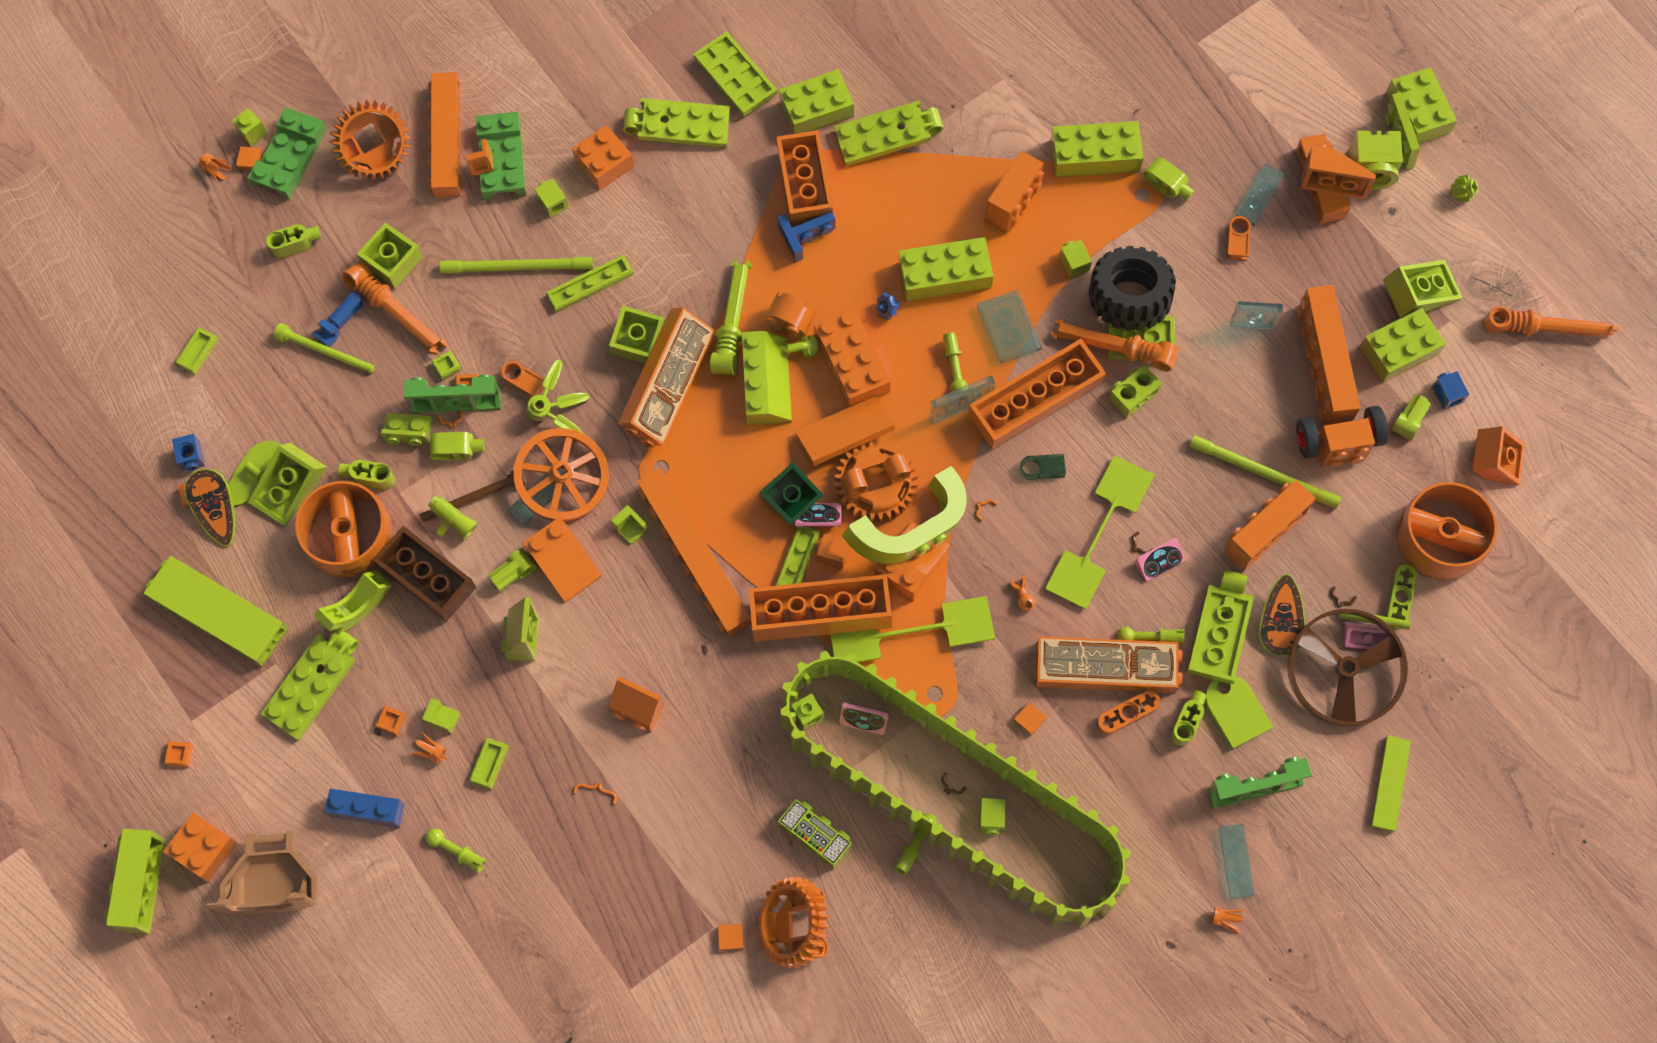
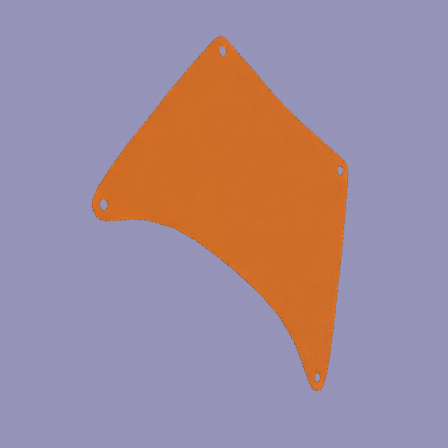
[639,150,1163,717]

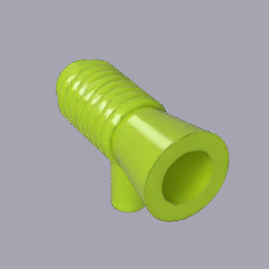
[428,495,478,540]

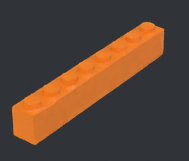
[637,468,752,637]

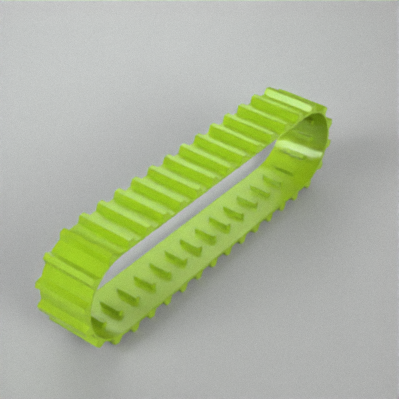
[780,651,1131,928]

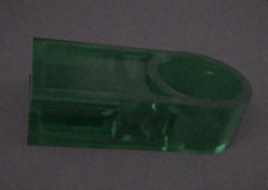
[1019,454,1066,480]

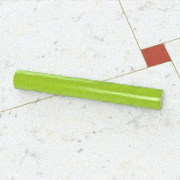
[1339,614,1411,630]

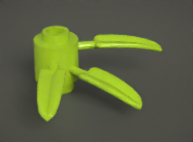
[526,360,590,434]

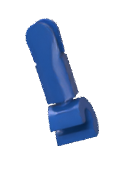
[311,292,363,346]

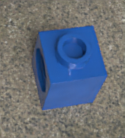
[1432,371,1469,410]
[172,434,205,471]

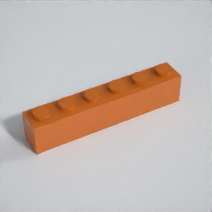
[428,72,461,198]

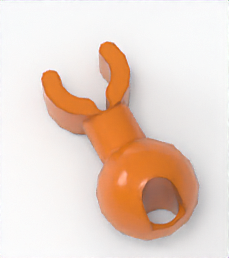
[1010,576,1036,612]

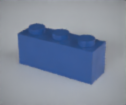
[324,788,405,828]

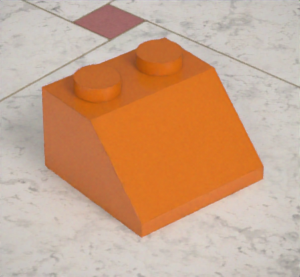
[1472,426,1525,485]
[608,676,664,732]

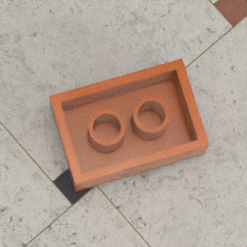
[985,151,1044,232]

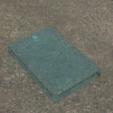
[977,290,1042,364]
[929,376,996,425]

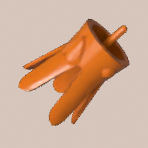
[199,153,232,181]
[412,733,448,765]
[1206,907,1244,934]

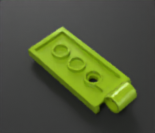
[623,98,730,148]
[834,100,944,167]
[1187,570,1254,684]
[261,630,359,741]

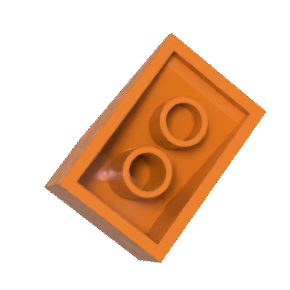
[1301,145,1376,199]
[523,517,602,603]
[875,522,950,601]

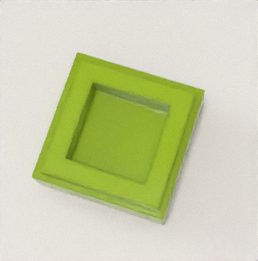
[431,350,462,381]

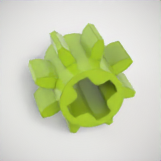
[1451,175,1478,203]

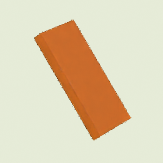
[795,395,895,466]

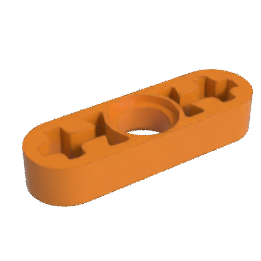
[1097,691,1160,735]

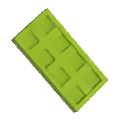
[693,31,778,117]

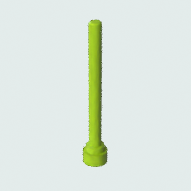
[273,323,375,373]

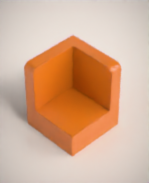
[466,139,494,176]
[817,534,850,569]

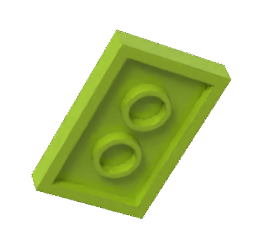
[1385,92,1420,170]
[1107,316,1175,360]

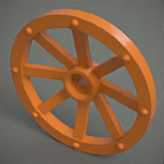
[513,428,609,521]

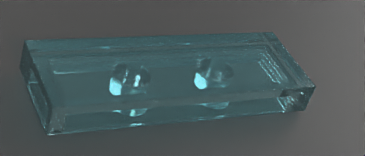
[1235,164,1284,227]
[508,469,572,527]
[1219,824,1255,899]

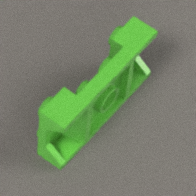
[247,107,327,200]
[475,112,527,200]
[404,374,501,414]
[1207,756,1312,809]

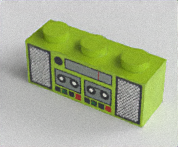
[778,799,852,869]

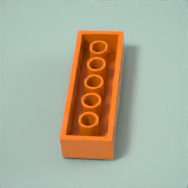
[1297,285,1360,426]
[967,339,1106,449]
[749,574,892,642]

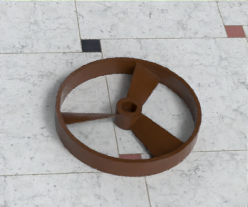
[1287,609,1408,726]

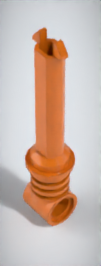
[341,261,447,355]
[1483,306,1618,338]
[1050,319,1179,372]

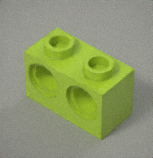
[1109,364,1163,418]

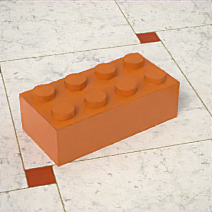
[776,130,833,225]
[813,307,891,407]
[1224,480,1316,572]

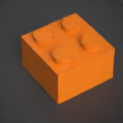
[572,125,634,190]
[163,812,238,882]

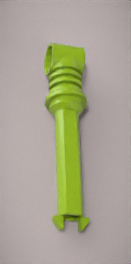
[710,260,752,375]

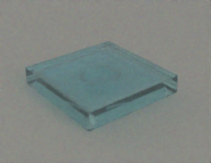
[1231,301,1283,330]

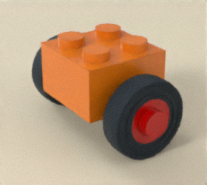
[1296,406,1388,468]

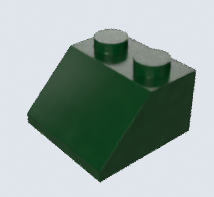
[758,462,824,526]

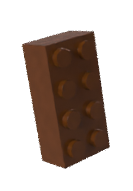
[373,526,477,622]

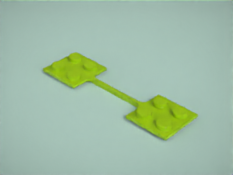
[1045,455,1155,609]
[830,596,995,663]

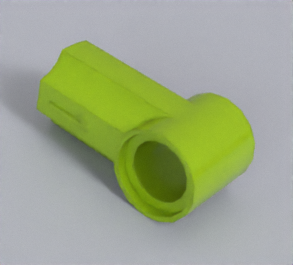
[1391,394,1431,441]
[488,548,537,592]

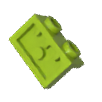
[381,413,432,446]

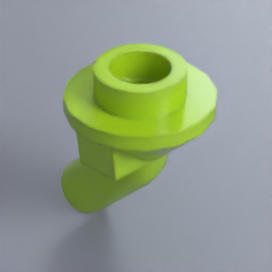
[787,336,819,358]

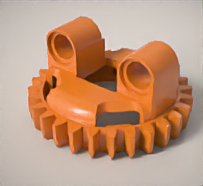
[329,99,411,180]
[834,441,917,522]
[756,877,829,968]

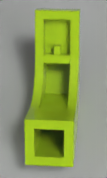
[314,570,392,633]

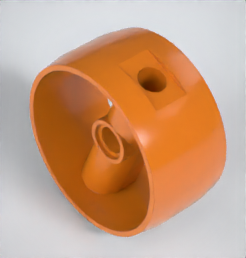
[295,481,393,578]
[1397,482,1497,580]

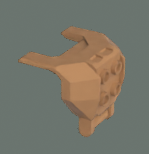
[206,830,319,915]

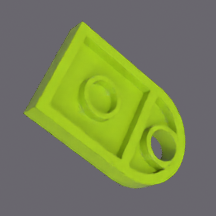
[1205,676,1274,750]

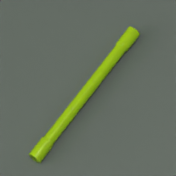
[440,256,594,274]
[1189,435,1341,509]

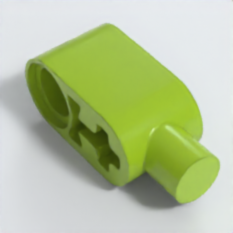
[1143,157,1195,201]
[266,224,322,258]
[430,432,485,461]
[338,460,395,490]
[1171,690,1207,747]

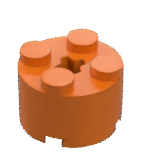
[765,292,816,341]

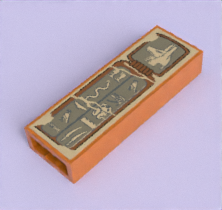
[618,307,715,447]
[1036,636,1182,693]

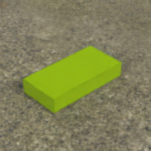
[175,327,219,375]
[469,738,509,790]

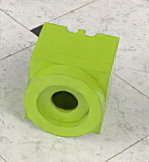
[1348,130,1403,190]

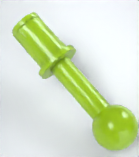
[943,332,968,397]
[1117,627,1184,644]
[894,813,937,875]
[425,828,487,873]

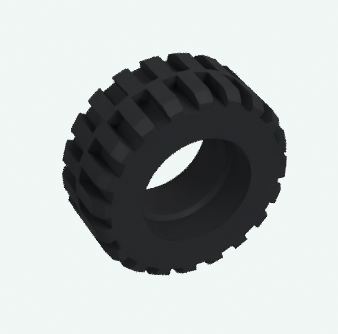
[1089,246,1176,331]

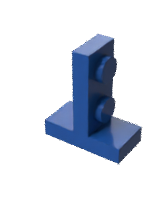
[777,212,836,262]

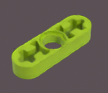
[1386,564,1417,630]

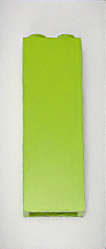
[143,556,289,666]

